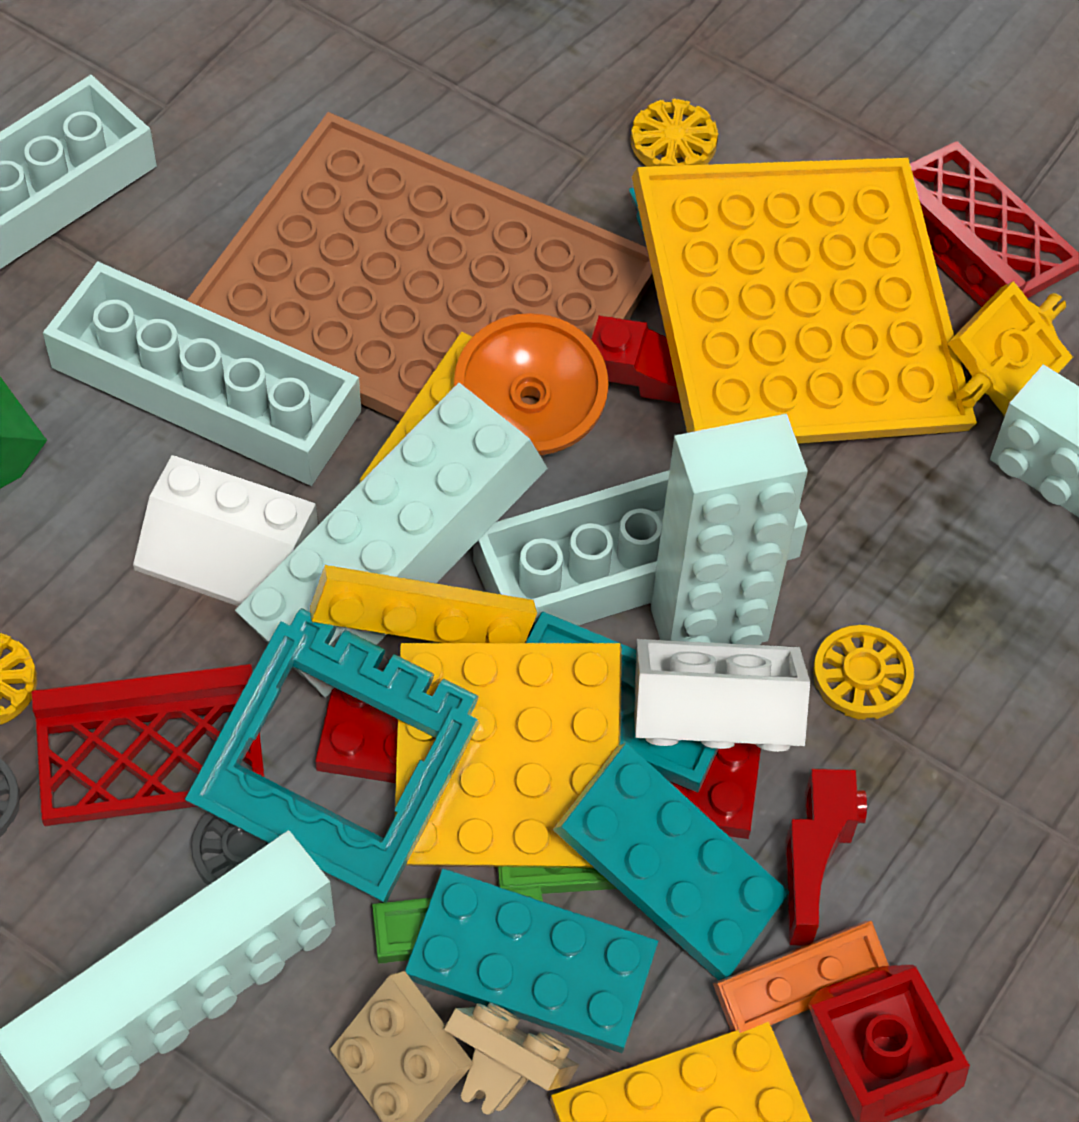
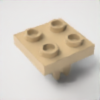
[330,971,474,1122]
[444,1003,579,1114]

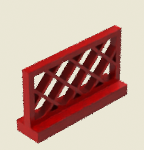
[910,141,1079,307]
[32,664,265,826]

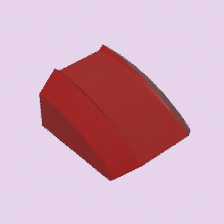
[808,964,970,1122]

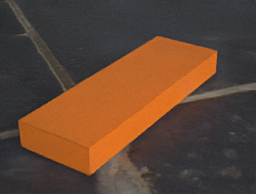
[713,921,889,1033]

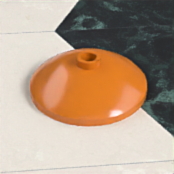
[454,313,608,455]

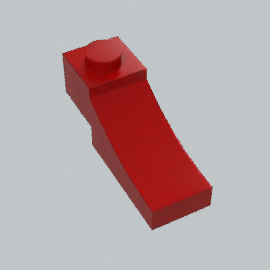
[591,315,681,403]
[785,769,867,946]

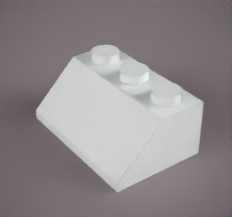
[133,455,318,606]
[634,639,810,751]

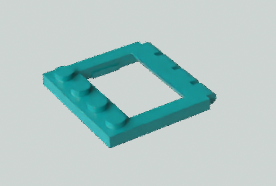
[185,608,479,903]

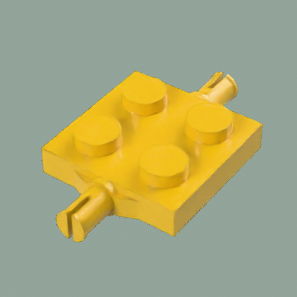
[947,281,1073,416]

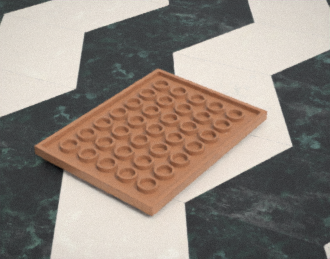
[187,112,654,458]

